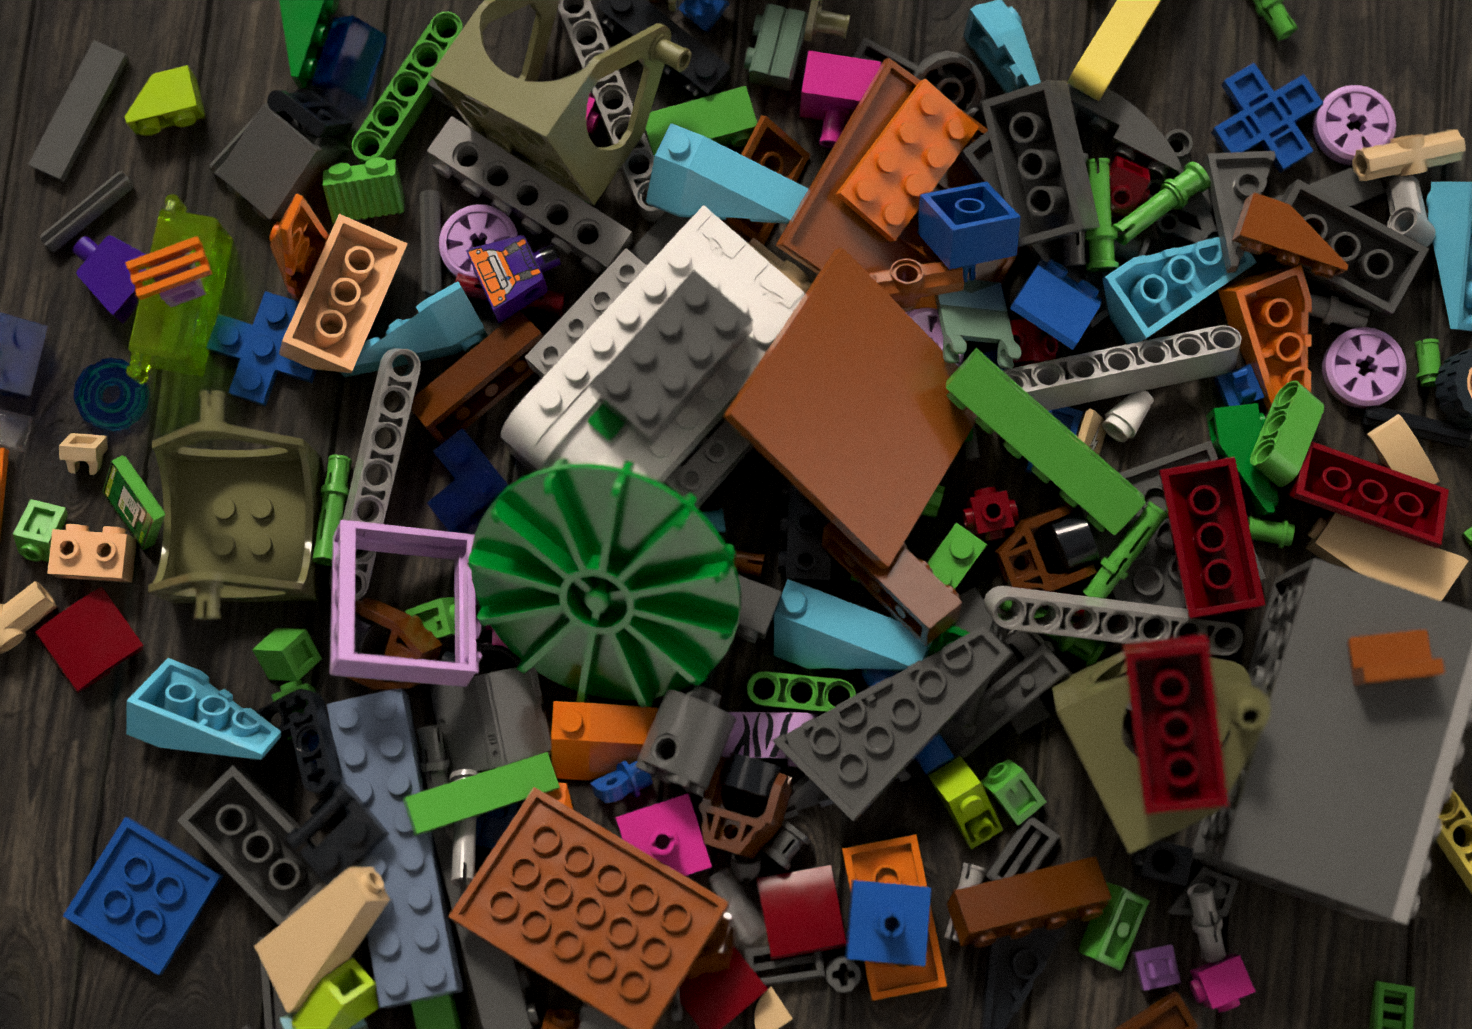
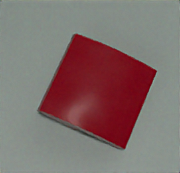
[35,586,144,693]
[757,865,846,960]
[679,946,768,1029]

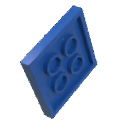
[63,817,224,975]

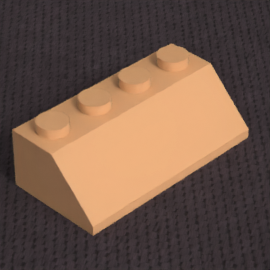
[279,214,407,373]

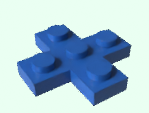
[1211,63,1324,173]
[206,291,317,406]

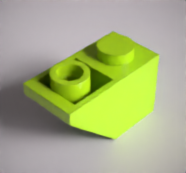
[125,65,205,136]
[928,756,1003,850]
[291,958,378,1029]

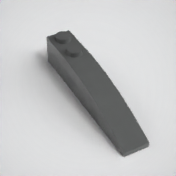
[432,826,541,1029]

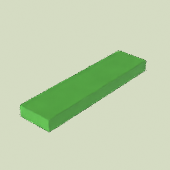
[403,752,560,836]

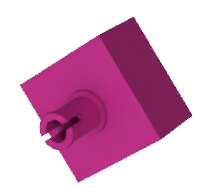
[800,50,881,148]
[616,793,712,876]

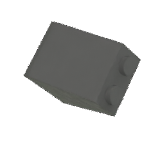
[217,104,349,220]

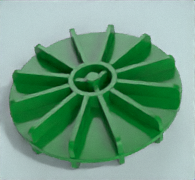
[468,458,742,708]

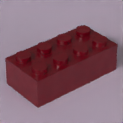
[1123,635,1229,814]

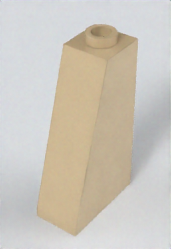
[1306,513,1468,601]
[254,867,390,1013]

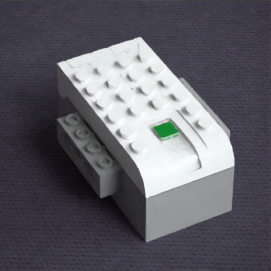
[501,205,805,509]

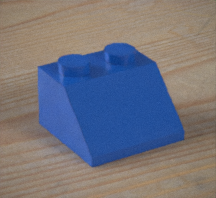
[1010,259,1102,350]

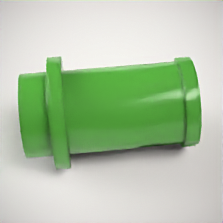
[1415,339,1441,387]
[1248,516,1295,549]

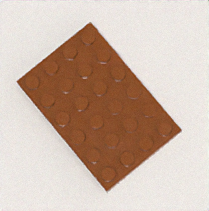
[448,787,730,1029]

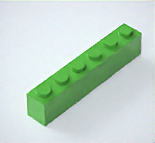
[946,348,1146,536]

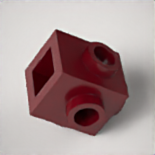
[1109,156,1150,218]
[1010,318,1058,367]
[962,487,1019,543]

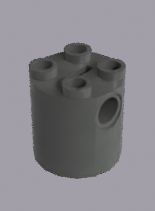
[635,685,736,797]

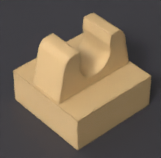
[59,433,108,475]

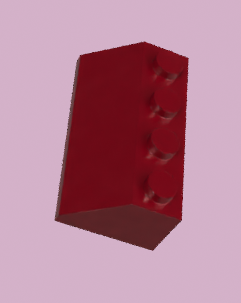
[1285,441,1449,549]
[1159,457,1265,619]

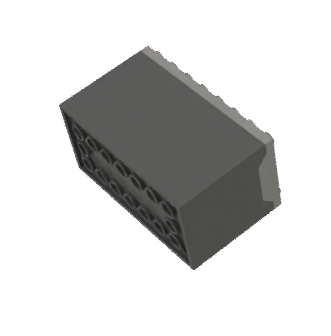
[1192,558,1472,924]

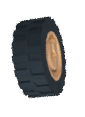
[1435,348,1472,431]

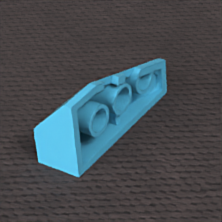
[963,0,1041,93]
[646,123,808,224]
[1426,182,1472,331]
[1102,237,1257,344]
[340,281,488,377]
[774,579,933,671]
[126,658,281,760]

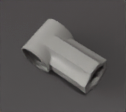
[1385,176,1435,247]

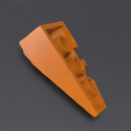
[269,194,329,302]
[1218,265,1312,412]
[551,701,659,781]

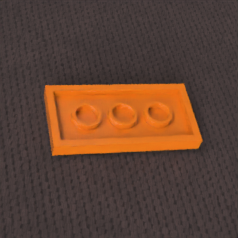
[835,79,979,242]
[842,834,947,1001]

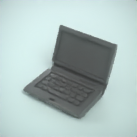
[428,667,551,776]

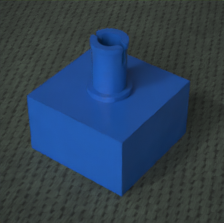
[917,181,1021,282]
[845,880,931,966]

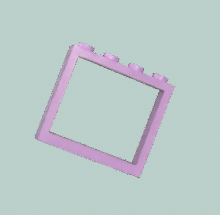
[330,520,482,687]

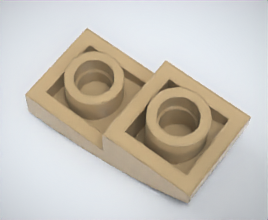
[1367,414,1440,484]

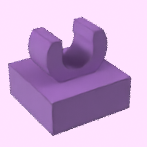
[1133,944,1181,991]

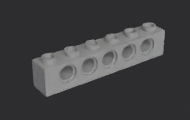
[427,116,634,275]

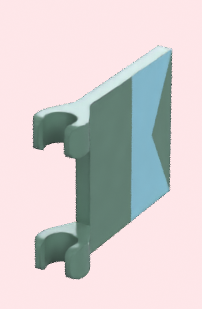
[934,279,1021,369]

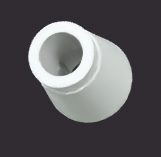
[1102,390,1154,442]

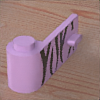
[721,712,818,767]

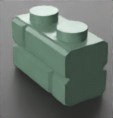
[744,4,808,91]

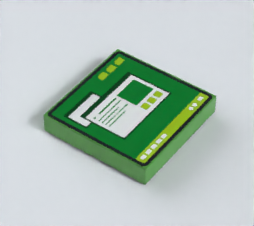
[103,455,165,550]

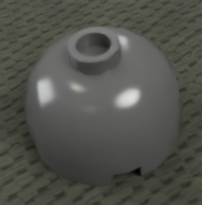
[913,51,985,117]

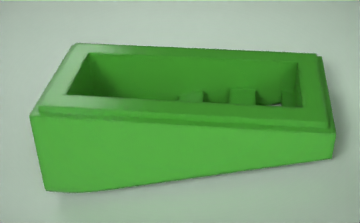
[1369,981,1415,1029]

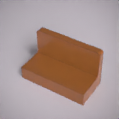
[1347,629,1445,686]

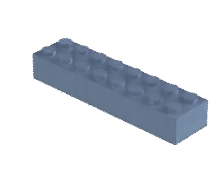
[327,688,464,1009]

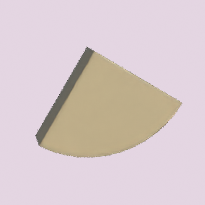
[754,986,793,1029]

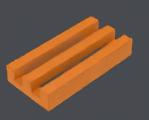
[125,236,213,300]

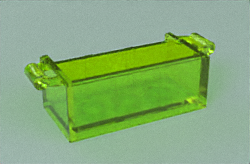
[126,194,234,384]

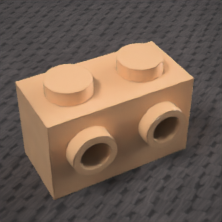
[47,524,137,583]

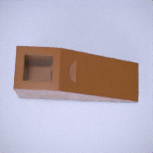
[1232,192,1349,278]

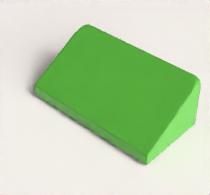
[1079,883,1150,971]

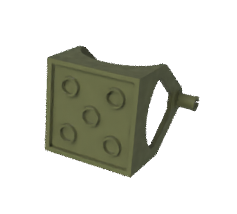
[430,0,692,205]
[148,390,321,620]
[1052,649,1271,854]

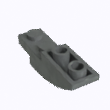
[1062,80,1181,180]

